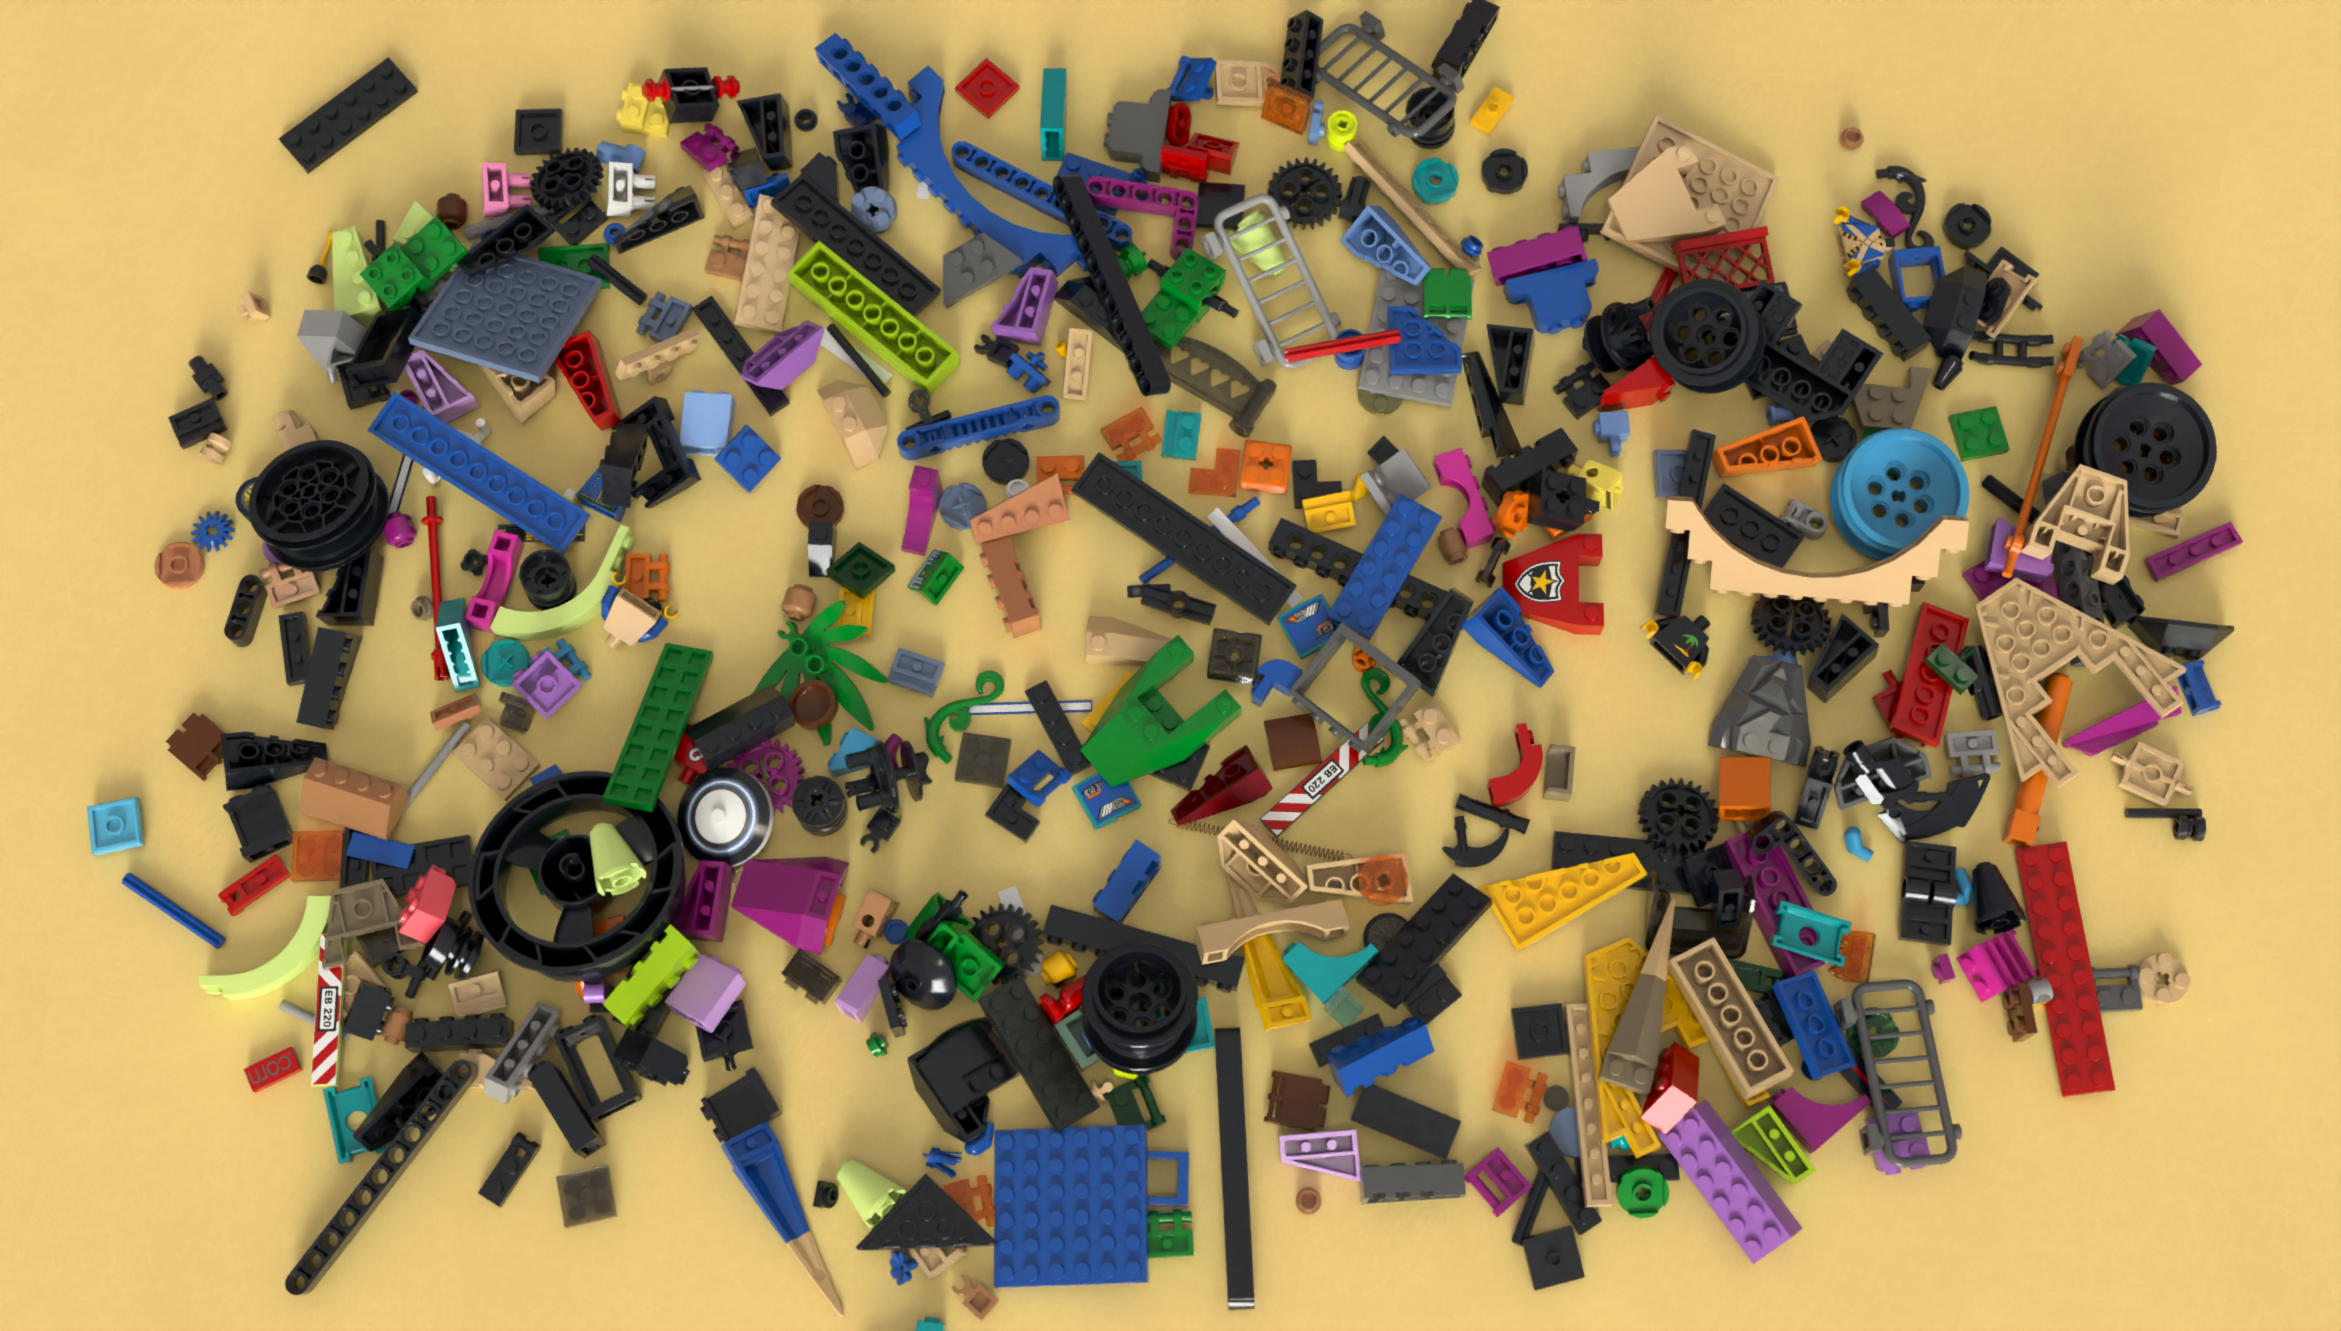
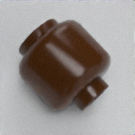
[436,193,468,230]

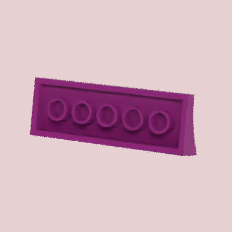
[1723,832,1827,979]

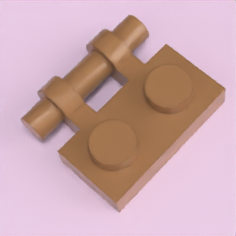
[705,235,750,281]
[260,562,322,609]

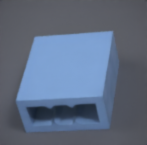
[679,390,736,456]

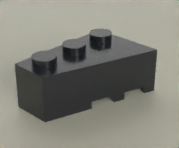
[737,93,793,171]
[1486,324,1535,405]
[599,423,648,508]
[1807,613,1879,703]

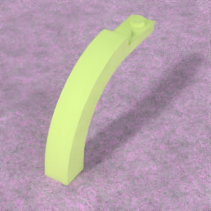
[490,524,634,641]

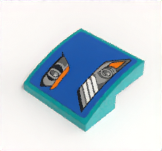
[1277,594,1340,659]
[1072,773,1142,830]

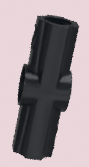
[1141,583,1216,626]
[1965,645,2003,721]

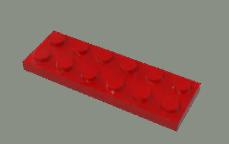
[1889,602,1969,748]

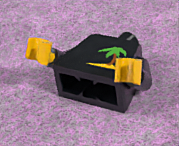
[1640,615,1710,680]

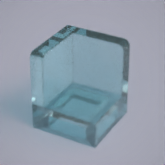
[1324,986,1364,1028]

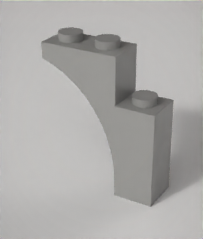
[1558,147,1640,223]

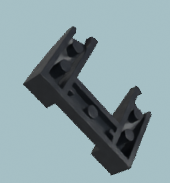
[612,396,701,508]

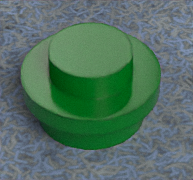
[866,1032,889,1057]

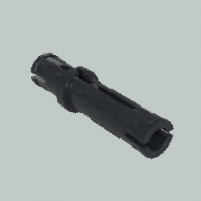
[1455,793,1530,835]

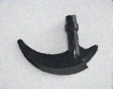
[1442,816,1509,868]

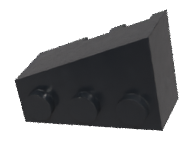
[316,548,384,626]

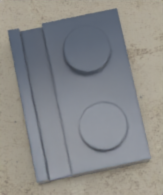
[887,648,945,697]

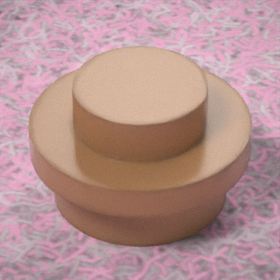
[1840,127,1864,150]
[1296,1188,1321,1214]

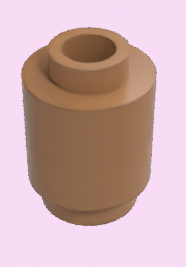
[1437,527,1468,565]
[380,1006,414,1045]

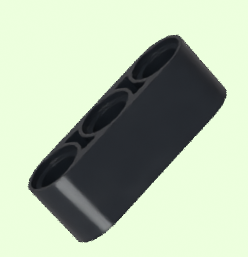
[224,574,268,647]

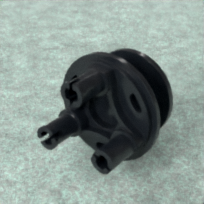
[1582,297,1656,373]
[845,740,932,814]

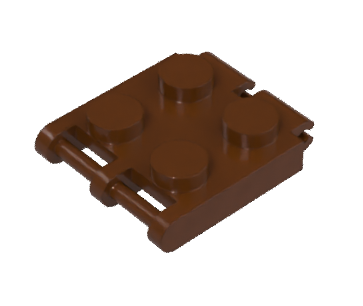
[165,712,226,781]
[1264,1071,1331,1131]

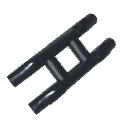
[1968,330,2054,368]

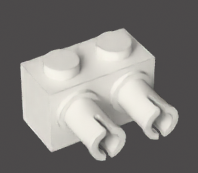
[606,162,655,217]

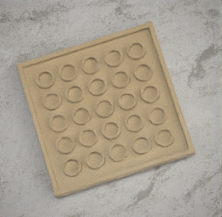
[1600,115,1779,281]

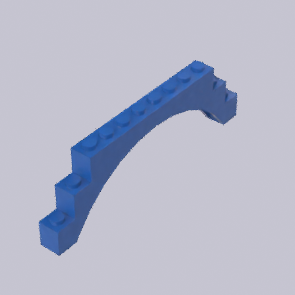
[896,66,1088,280]

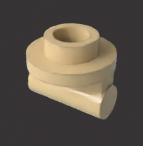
[1089,1078,1114,1103]

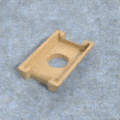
[1977,259,2037,339]

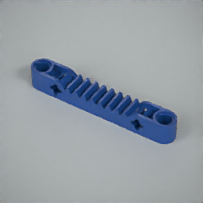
[897,395,1060,461]

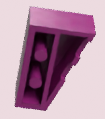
[2115,309,2202,386]
[673,860,734,942]

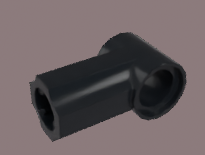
[1338,176,1371,222]

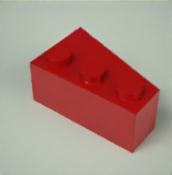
[1640,1042,1700,1135]

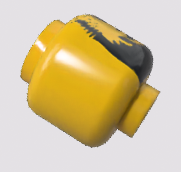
[1039,951,1078,989]

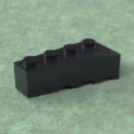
[1481,427,1578,507]
[1397,587,1474,697]
[296,627,363,730]

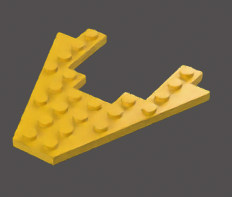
[1583,937,1770,1158]

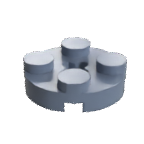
[851,186,897,234]

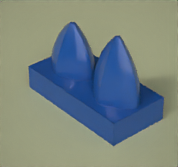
[744,172,790,208]

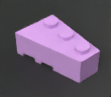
[1278,1129,1361,1182]

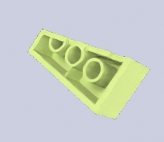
[332,226,385,326]

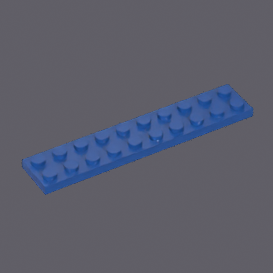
[367,391,591,555]

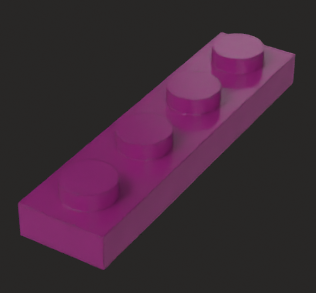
[2144,522,2243,582]

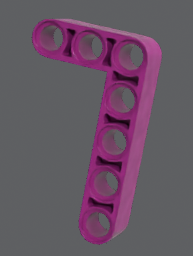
[1085,176,1198,261]

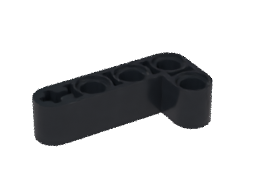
[1746,810,1837,896]

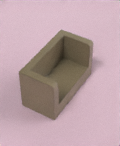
[1543,744,1576,802]

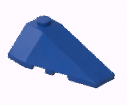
[1463,586,1554,688]

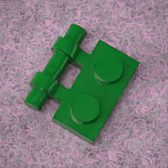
[1148,1210,1194,1259]

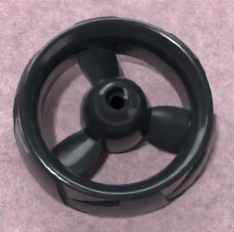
[468,771,686,983]

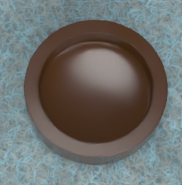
[788,680,838,730]

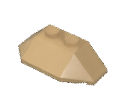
[817,380,889,470]
[1217,818,1308,903]

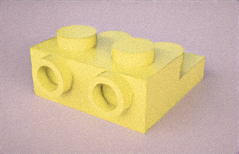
[617,82,671,138]

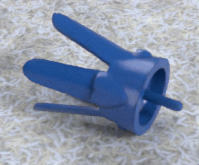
[922,1147,962,1178]

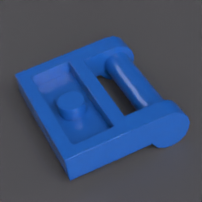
[1166,56,1217,102]
[1006,749,1071,807]

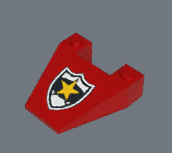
[1502,533,1604,635]

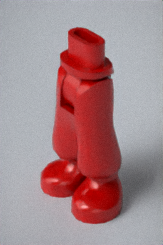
[1038,974,1086,1027]

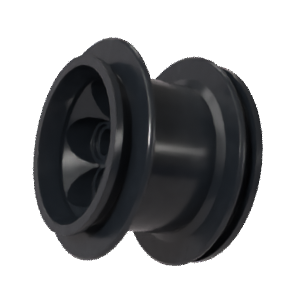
[1650,278,1766,394]
[1081,943,1198,1075]

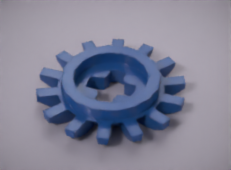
[191,511,235,552]

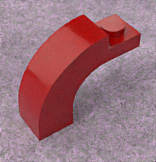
[1487,723,1543,808]

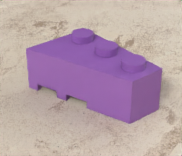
[990,267,1058,346]

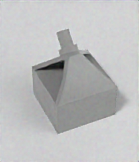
[297,310,367,383]

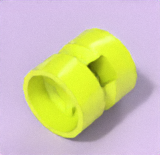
[1326,110,1358,152]

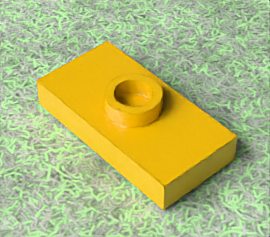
[1470,86,1514,135]

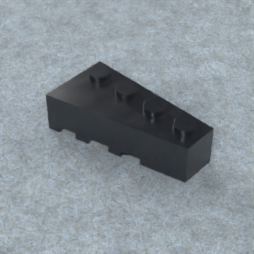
[1431,0,1500,80]

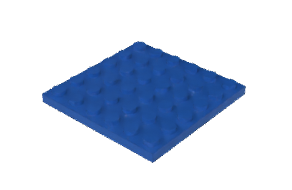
[994,1124,1149,1288]

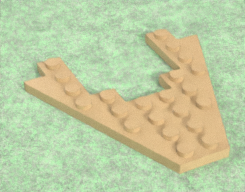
[1975,578,2187,789]

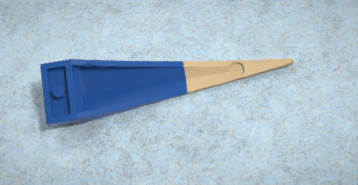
[721,1121,844,1318]

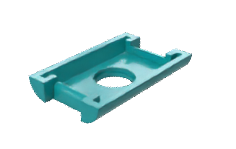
[1770,900,1852,967]
[323,1076,387,1164]

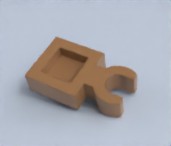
[951,1275,999,1321]

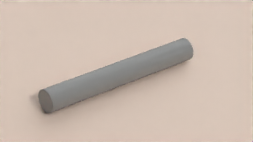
[279,1000,350,1041]

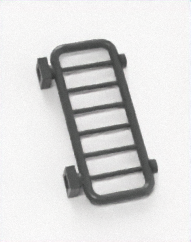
[1316,11,1464,138]
[1833,979,1962,1168]

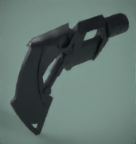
[1843,740,1991,843]

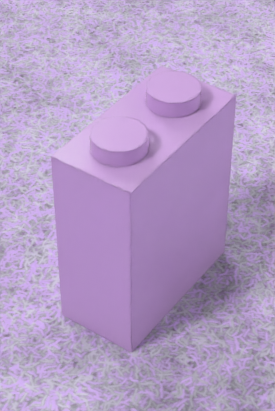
[665,953,746,1033]

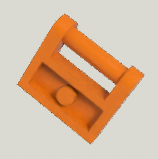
[1036,455,1085,495]

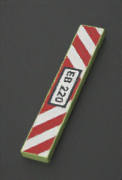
[311,934,348,1087]

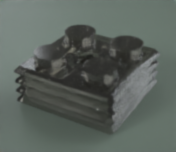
[1207,628,1262,685]

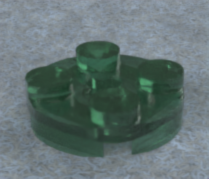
[1846,1007,1899,1059]

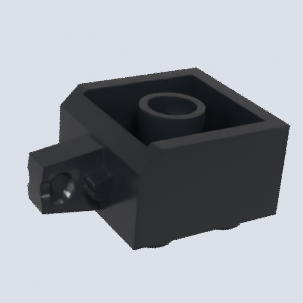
[1527,469,1600,531]
[613,1028,690,1086]

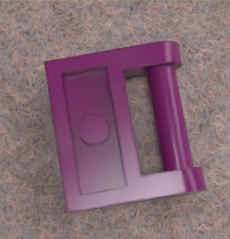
[1464,1147,1532,1217]

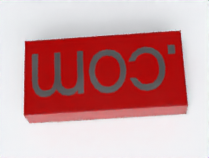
[244,1047,303,1093]

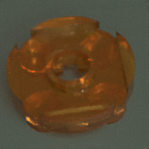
[1357,855,1409,906]

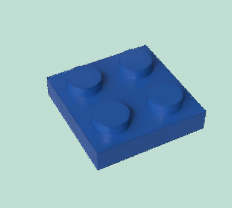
[713,425,781,493]

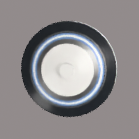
[677,768,774,867]

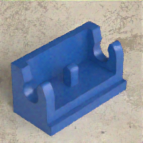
[2177,660,2222,716]

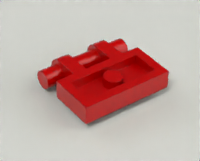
[1161,144,1209,183]

